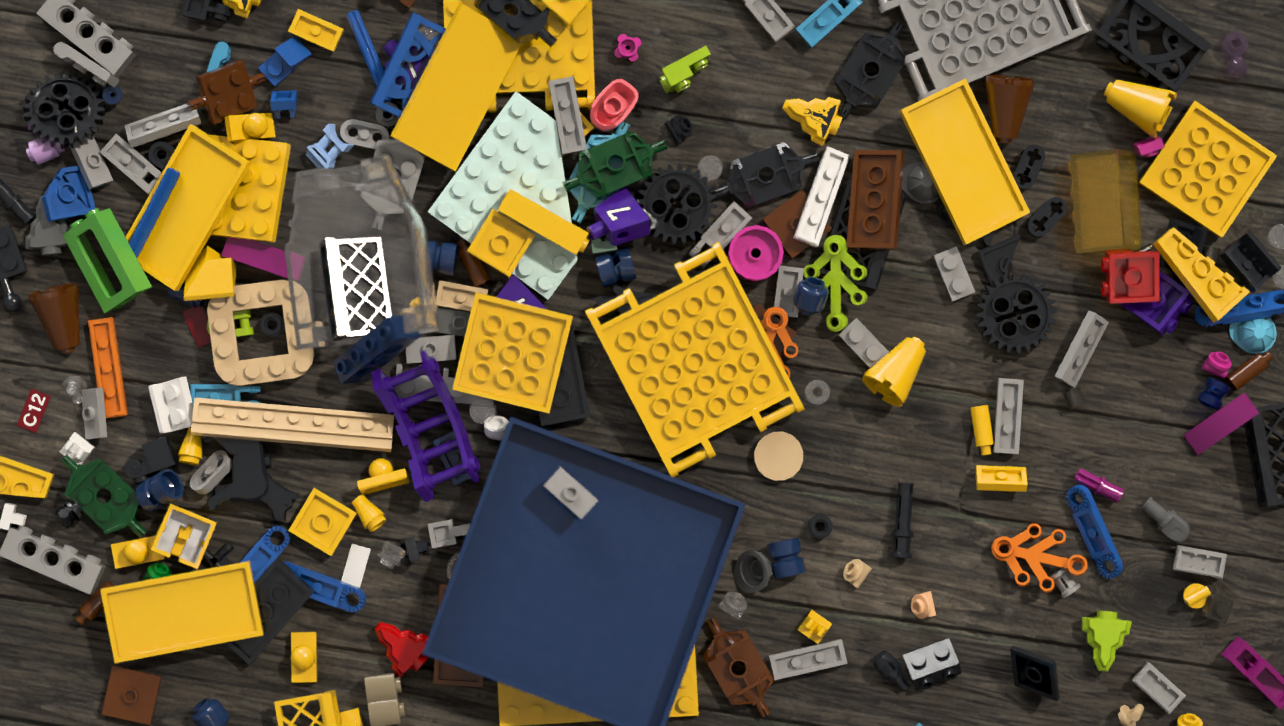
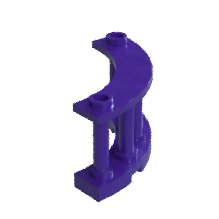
[371,350,480,502]

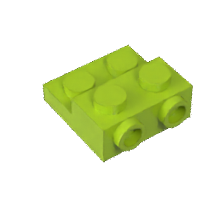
[660,46,711,93]

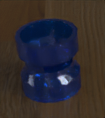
[1197,377,1231,411]

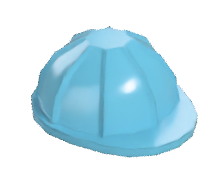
[1229,317,1277,354]

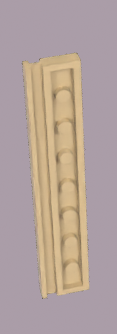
[191,398,394,452]

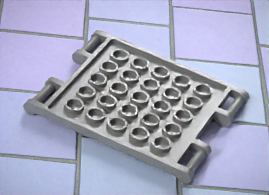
[878,0,1092,101]

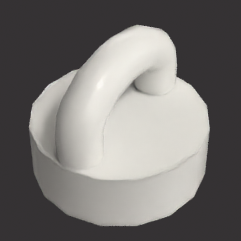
[484,415,508,440]

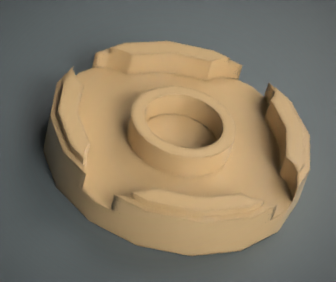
[754,432,803,481]

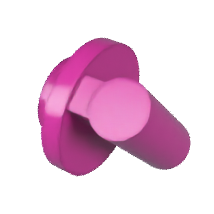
[1201,351,1232,379]

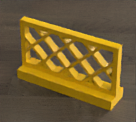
[274,690,341,726]

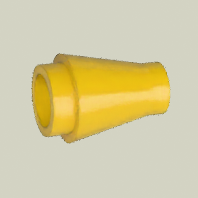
[178,427,202,465]
[352,494,386,532]

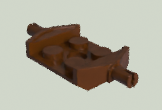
[702,617,774,718]

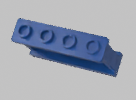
[369,13,446,118]

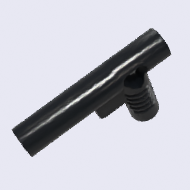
[202,541,234,568]

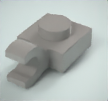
[428,519,471,548]

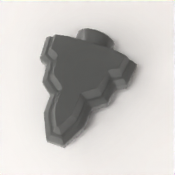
[25,196,69,256]

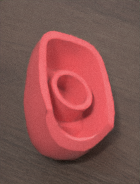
[590,79,638,132]

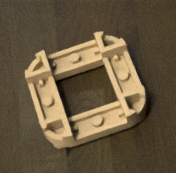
[207,280,314,386]

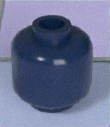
[793,277,829,316]
[192,698,230,726]

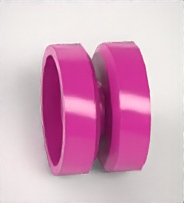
[728,225,784,282]

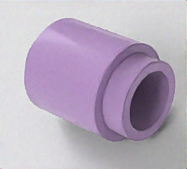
[26,137,65,165]

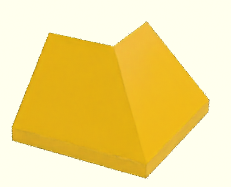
[184,246,237,301]

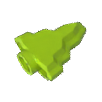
[1082,611,1132,672]

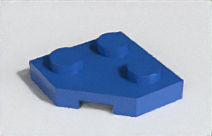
[42,165,96,222]

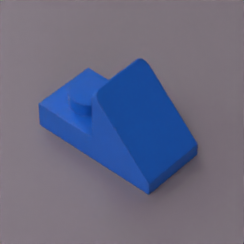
[259,36,312,87]

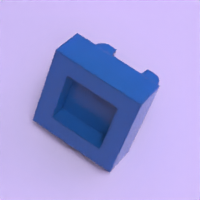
[270,90,298,119]

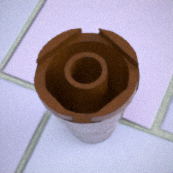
[985,75,1035,143]
[28,283,79,354]

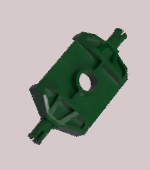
[562,131,667,200]
[59,454,147,538]

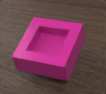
[1133,136,1164,157]

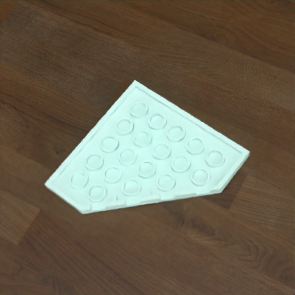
[428,91,577,300]

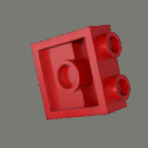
[1101,250,1159,304]

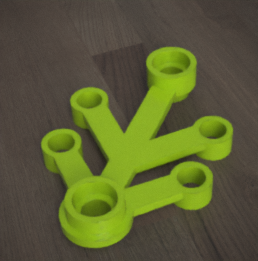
[803,235,867,332]

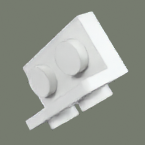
[149,377,193,434]

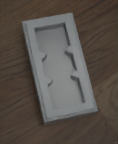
[69,136,113,190]
[406,335,457,364]
[81,388,107,439]
[544,467,598,519]
[1172,545,1227,579]
[1131,662,1186,714]

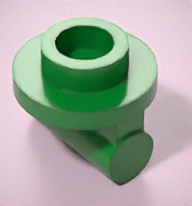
[143,563,172,580]

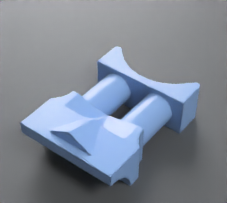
[305,124,354,176]

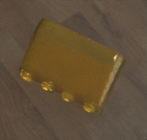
[1068,149,1142,254]

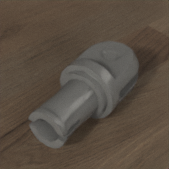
[1140,497,1190,542]

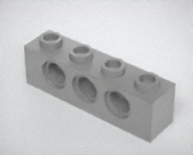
[36,0,136,78]
[0,525,106,594]

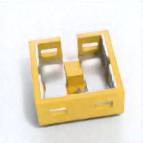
[150,504,217,569]

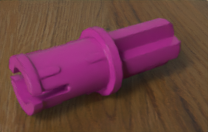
[1074,468,1124,503]

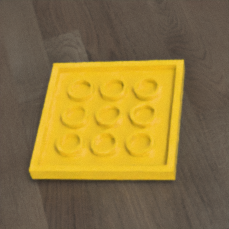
[1139,101,1277,238]
[210,135,291,243]
[452,292,573,413]

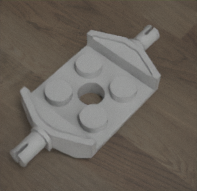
[361,138,426,229]

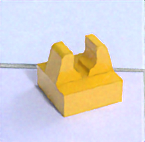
[797,609,832,644]

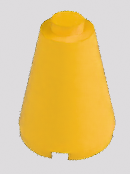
[1104,80,1177,138]
[862,337,926,407]

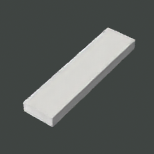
[793,146,850,247]

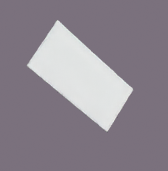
[341,544,371,588]

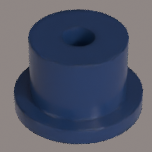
[102,85,122,105]

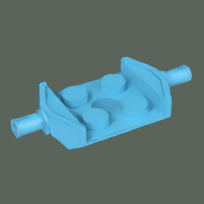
[569,121,630,223]

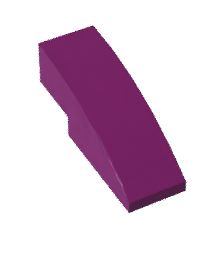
[221,237,305,282]
[1184,393,1259,455]
[1221,636,1284,710]

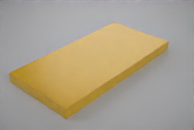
[390,3,522,171]
[899,78,1030,245]
[126,124,252,291]
[100,561,264,663]

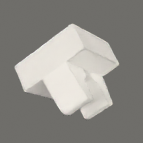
[59,432,96,465]
[0,503,27,530]

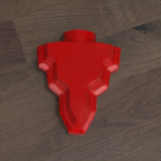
[375,622,429,678]

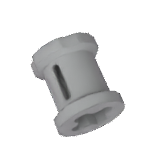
[1049,568,1081,598]

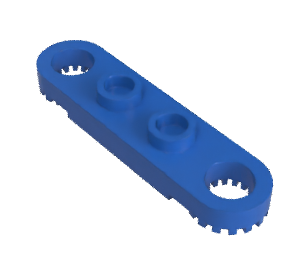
[1195,290,1284,327]
[1066,485,1123,579]
[241,526,290,584]
[283,561,366,613]

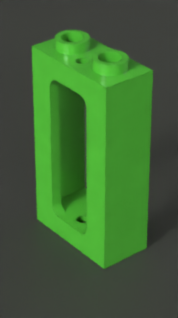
[63,208,152,314]

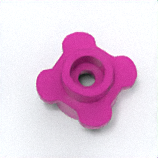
[614,34,641,61]

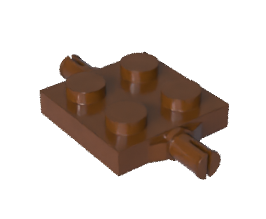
[187,60,266,124]

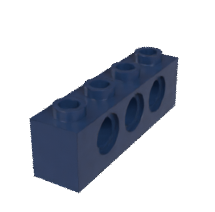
[333,314,421,384]

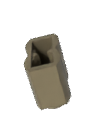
[364,672,406,726]

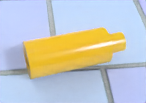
[970,405,994,455]

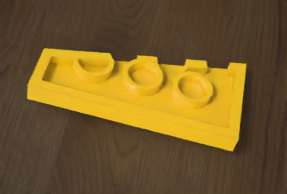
[1153,228,1250,323]
[0,456,55,498]

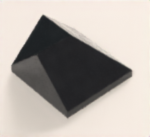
[1010,646,1060,701]

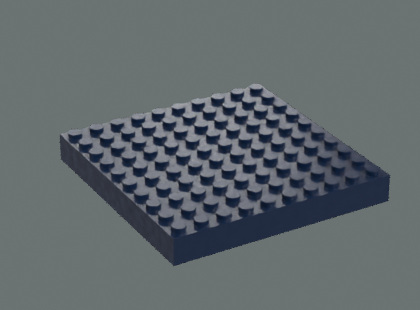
[422,417,746,726]

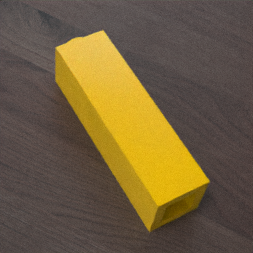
[497,188,590,255]

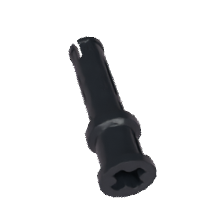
[890,483,914,558]

